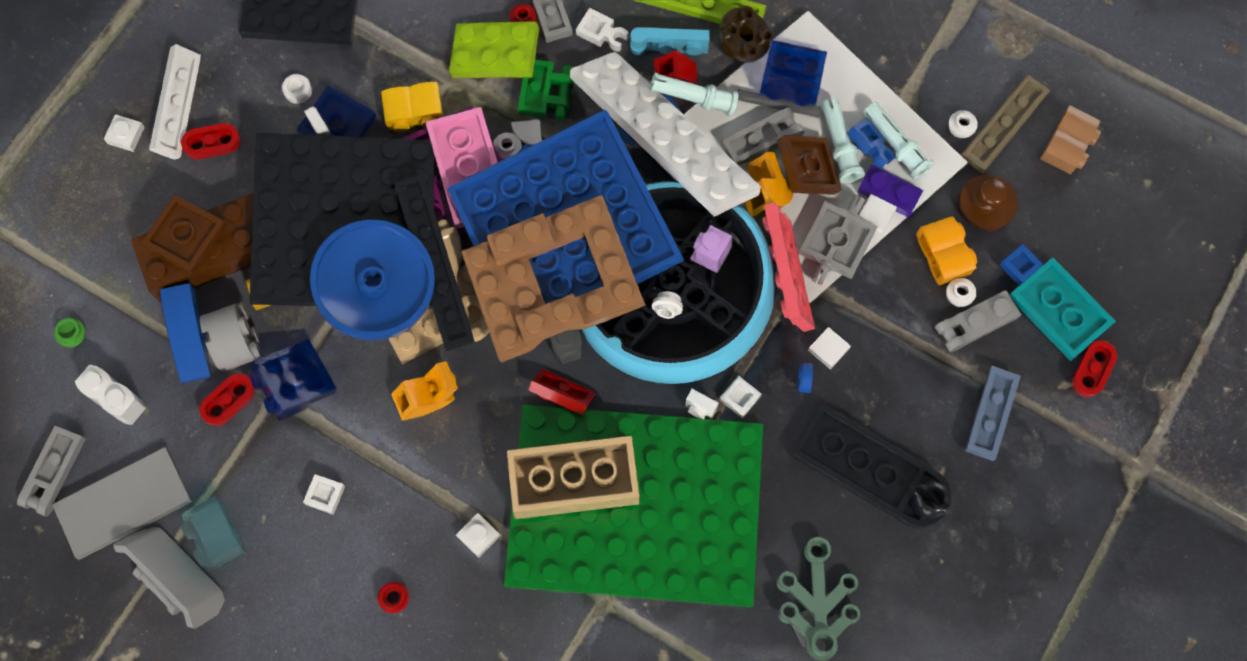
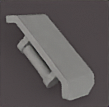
[113,527,225,629]

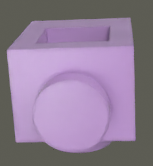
[690,225,732,273]

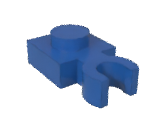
[847,118,896,169]

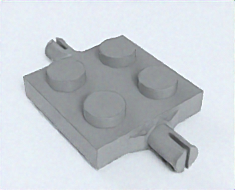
[798,195,878,285]

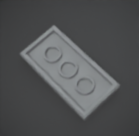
[52,447,193,560]

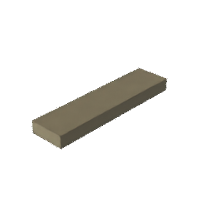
[961,74,1050,174]

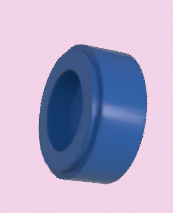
[797,363,813,393]

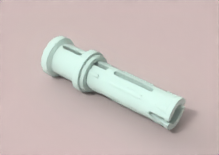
[650,73,738,117]
[821,97,865,183]
[863,102,934,180]

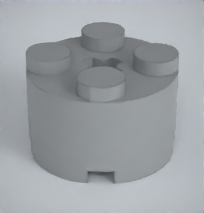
[200,302,262,372]

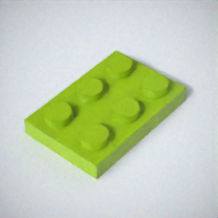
[449,22,539,78]

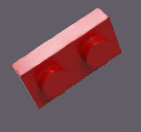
[529,368,596,415]

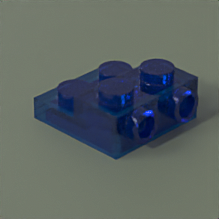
[760,40,827,106]
[250,339,337,421]

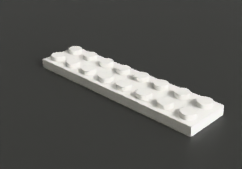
[570,52,761,216]

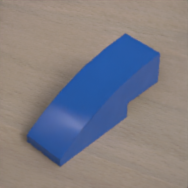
[160,283,212,383]

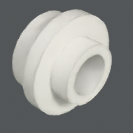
[948,110,978,138]
[493,133,522,160]
[946,278,976,307]
[652,291,683,318]

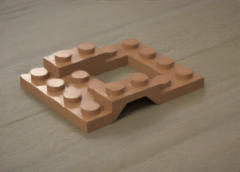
[461,195,645,362]

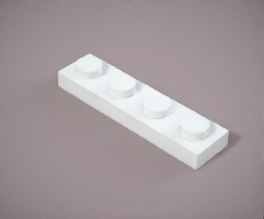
[149,44,201,160]

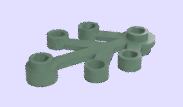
[777,537,860,661]

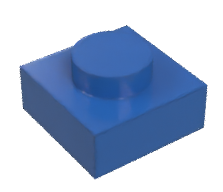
[999,244,1043,286]

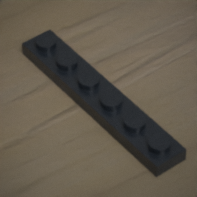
[394,175,475,351]

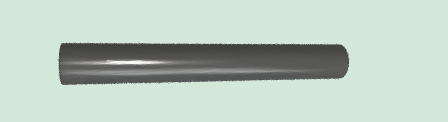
[737,89,821,118]

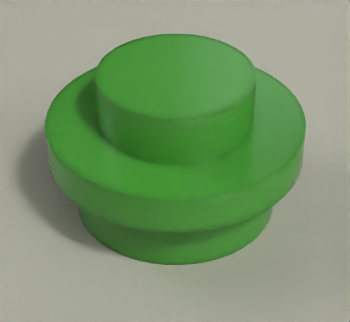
[54,318,86,347]

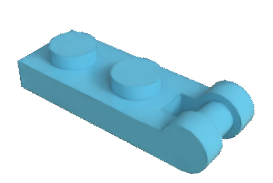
[630,27,709,56]

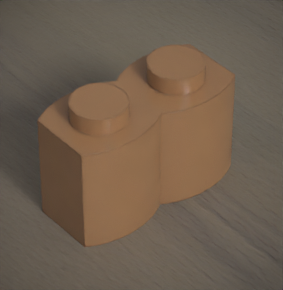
[1040,105,1101,175]

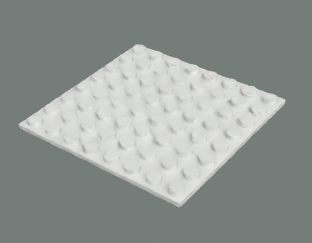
[646,11,968,303]

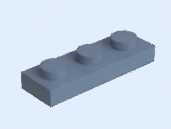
[964,366,1021,461]

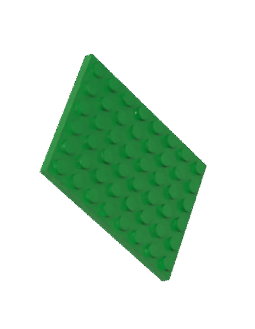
[504,405,763,608]

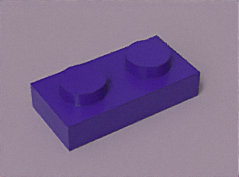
[857,164,924,218]

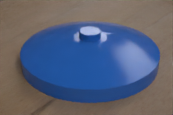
[310,220,435,341]

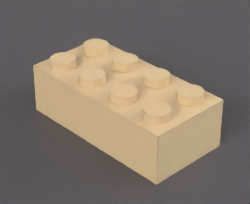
[507,436,639,519]

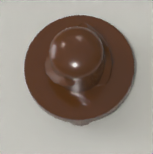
[958,174,1018,232]

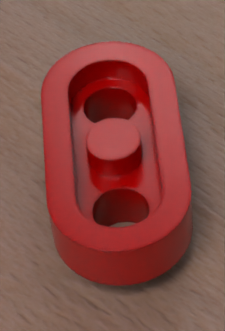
[181,123,241,160]
[1072,340,1117,398]
[199,374,255,426]

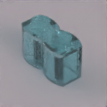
[181,496,247,571]

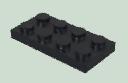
[239,0,358,45]

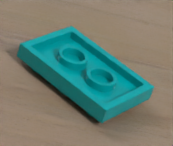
[1010,258,1116,361]

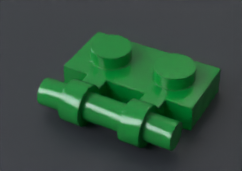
[518,60,574,121]

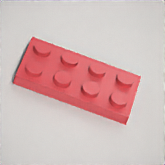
[763,203,815,332]

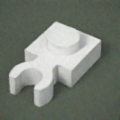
[576,8,628,52]

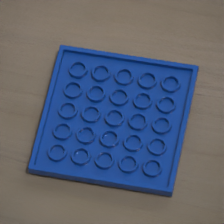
[447,109,684,304]

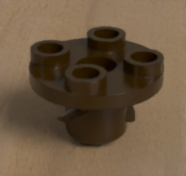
[719,5,774,62]

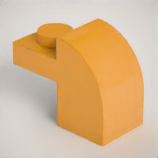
[745,152,793,218]
[391,361,458,421]

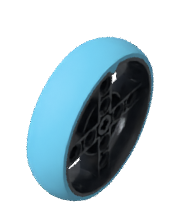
[580,181,776,384]

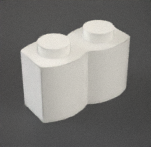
[75,365,146,425]

